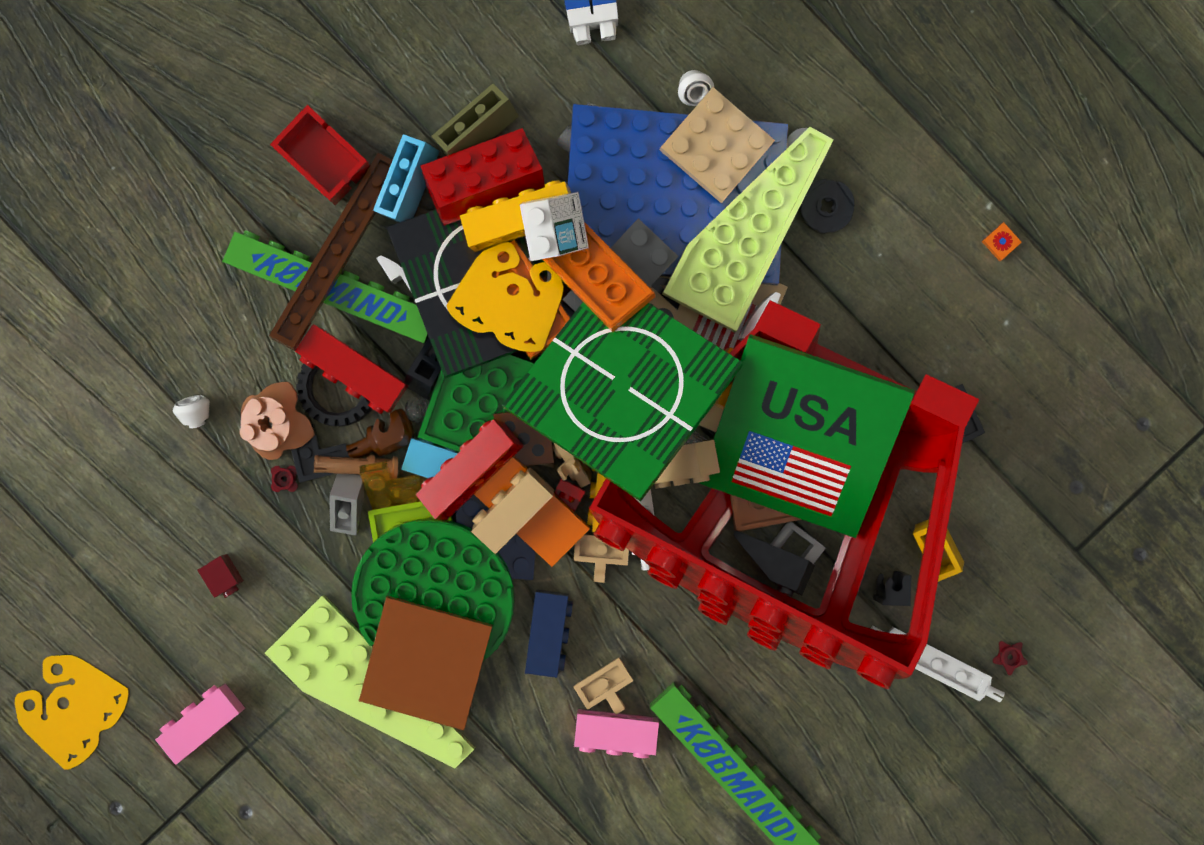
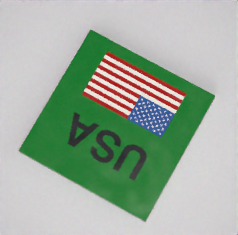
[699,334,915,538]

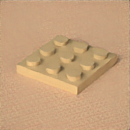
[659,87,775,203]

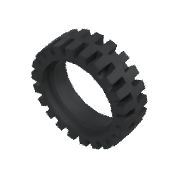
[296,351,372,427]

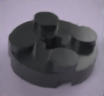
[800,179,855,234]

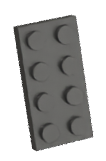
[562,218,679,312]

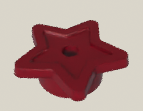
[992,641,1028,675]

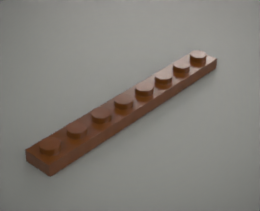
[269,153,393,351]

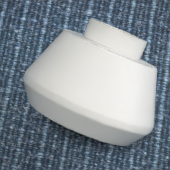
[678,70,714,106]
[173,395,210,428]

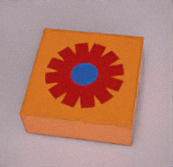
[981,222,1022,261]

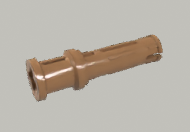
[314,455,398,480]

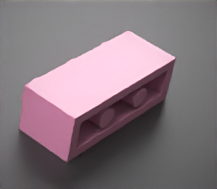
[155,683,246,765]
[574,709,659,758]

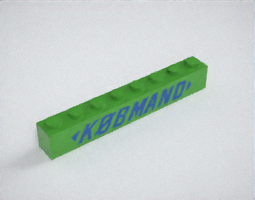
[222,230,429,344]
[650,682,821,845]

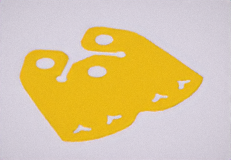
[446,242,563,352]
[14,655,129,770]

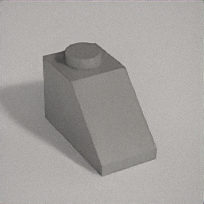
[330,474,365,536]

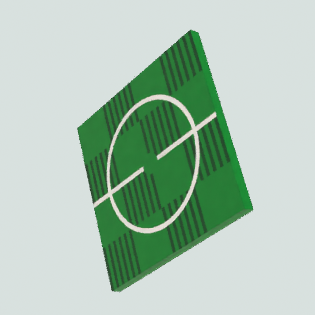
[502,302,743,502]

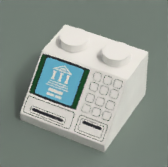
[520,192,589,261]

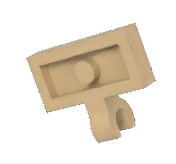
[553,443,592,488]
[574,535,629,583]
[573,657,634,715]

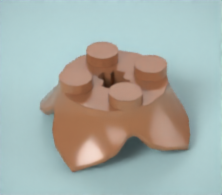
[240,382,315,460]

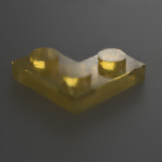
[360,461,422,509]

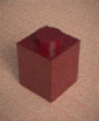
[197,554,244,598]

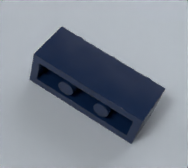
[525,589,573,678]

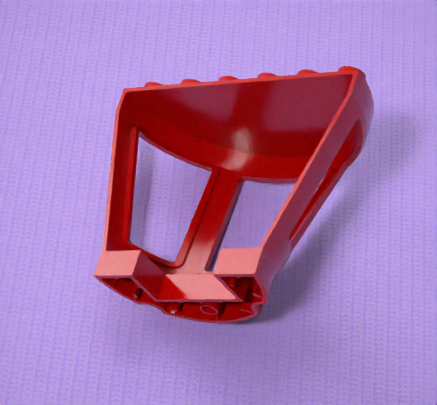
[589,300,980,689]

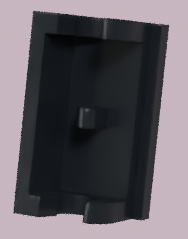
[873,571,912,606]

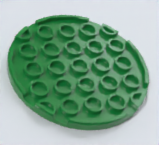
[351,518,515,662]

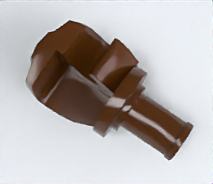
[346,409,415,458]

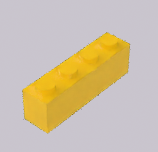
[460,180,571,252]

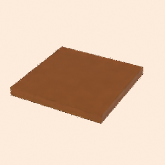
[359,596,493,730]

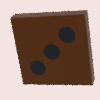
[493,412,554,466]

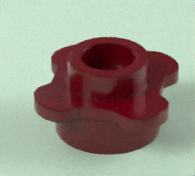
[271,465,298,492]

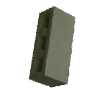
[431,84,519,156]

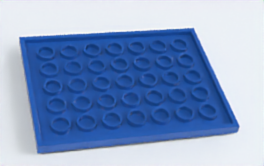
[567,104,788,285]

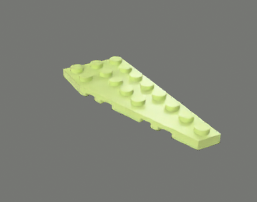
[662,127,834,333]
[265,595,475,768]

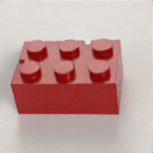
[270,105,370,206]

